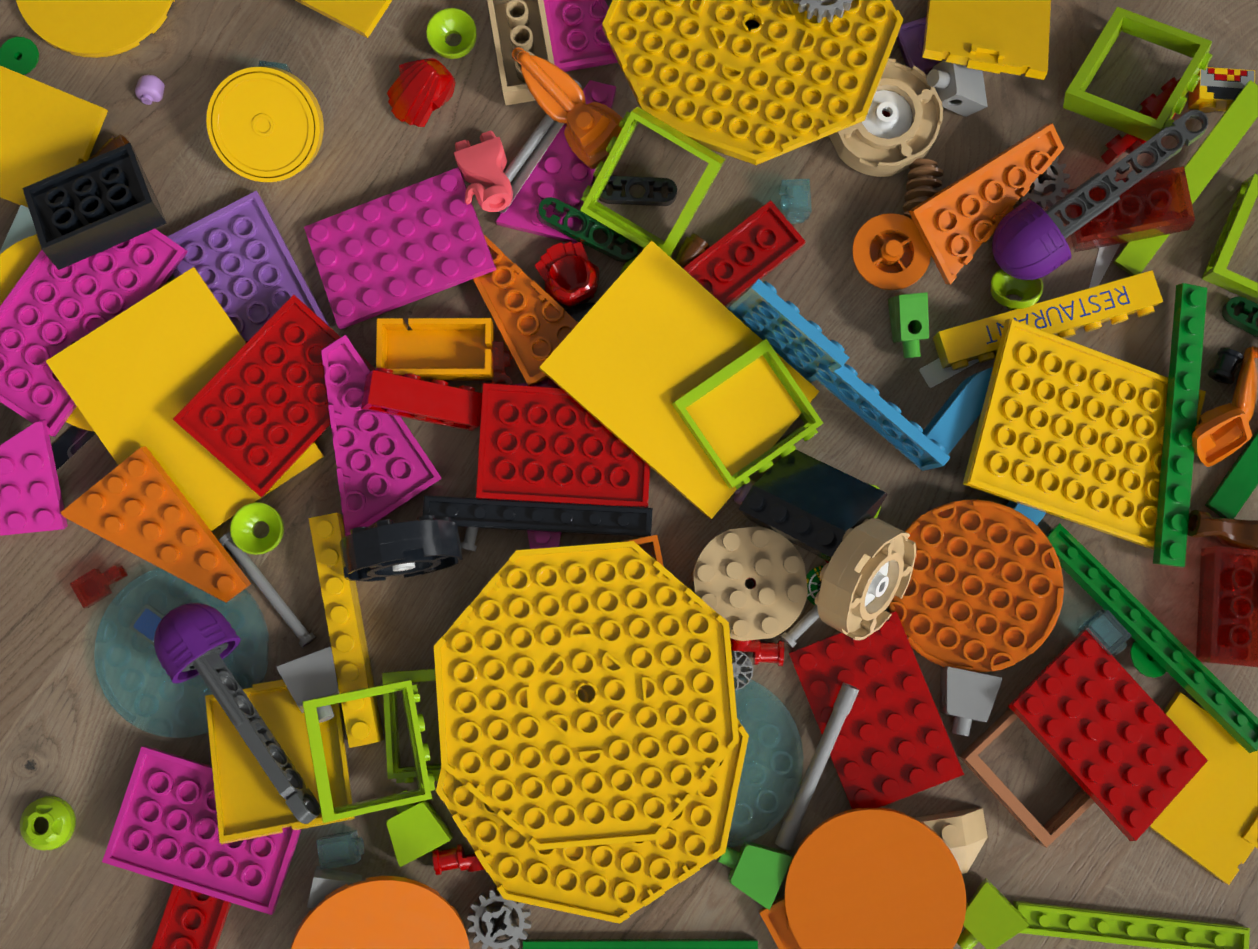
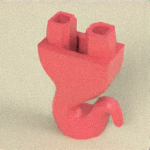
[453,130,513,212]

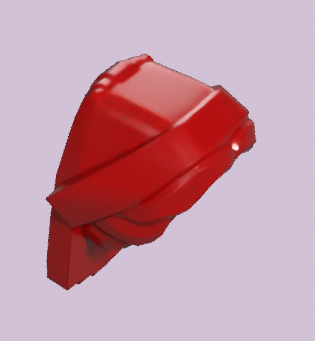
[387,58,456,127]
[535,241,599,307]

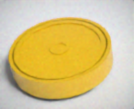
[206,66,324,182]

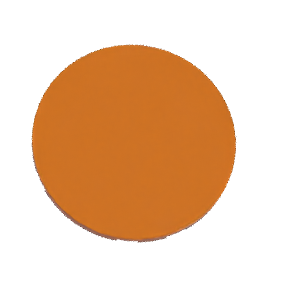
[888,500,1064,673]
[785,807,966,949]
[290,876,470,949]

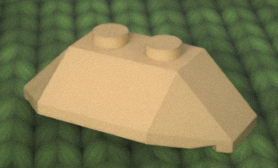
[913,807,988,874]

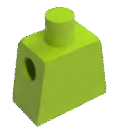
[386,790,454,867]
[957,878,1029,949]

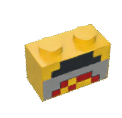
[1188,67,1255,113]

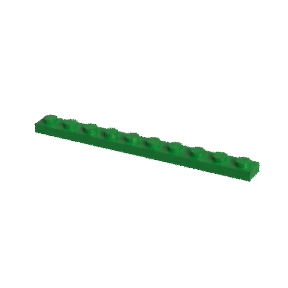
[1153,283,1208,567]
[1046,523,1258,753]

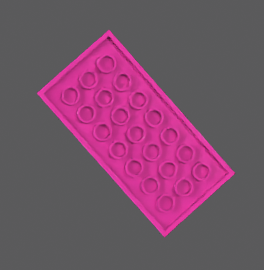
[0,229,188,437]

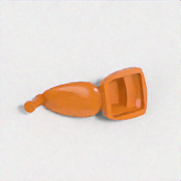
[511,47,623,169]
[1192,346,1258,467]

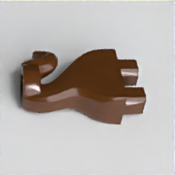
[1188,509,1258,552]

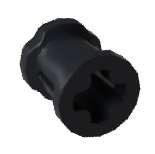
[1208,348,1244,384]

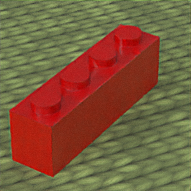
[361,368,482,431]

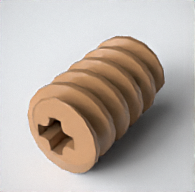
[902,159,944,220]

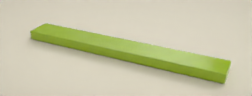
[1113,80,1258,276]
[1013,901,1250,949]

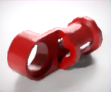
[730,638,784,666]
[432,844,485,875]

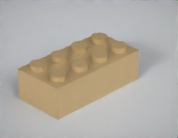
[487,0,555,105]

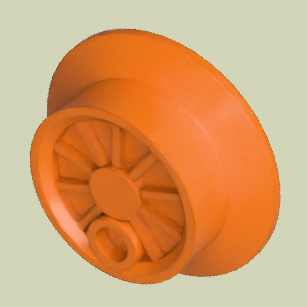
[852,213,931,290]

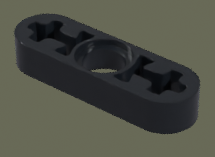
[599,176,677,206]

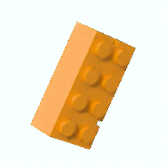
[376,318,494,381]

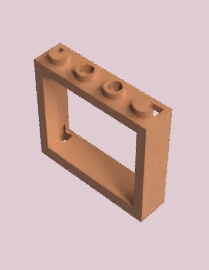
[958,708,1094,848]

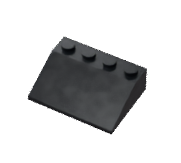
[22,143,167,270]
[739,449,888,562]

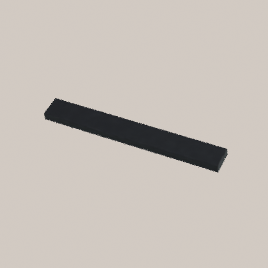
[422,495,653,537]

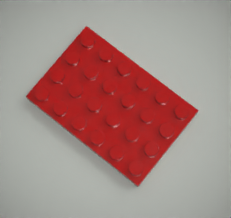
[173,295,376,498]
[476,383,650,508]
[789,611,964,809]
[1008,628,1208,841]

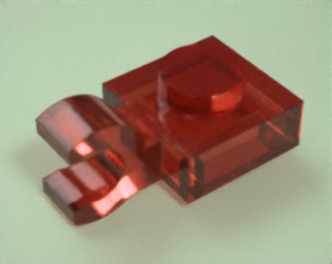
[491,342,513,385]
[70,565,128,608]

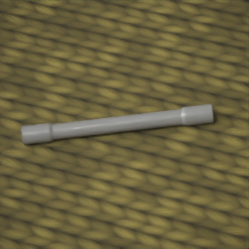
[775,683,859,850]

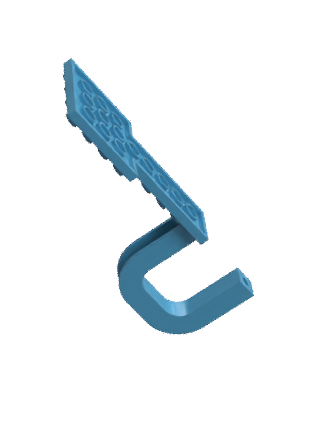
[727,279,1046,525]

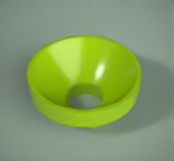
[426,8,477,59]
[990,269,1043,310]
[230,502,284,555]
[20,796,76,850]

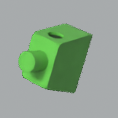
[888,292,929,358]
[717,840,793,910]

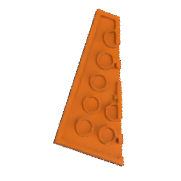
[909,123,1064,285]
[473,235,579,386]

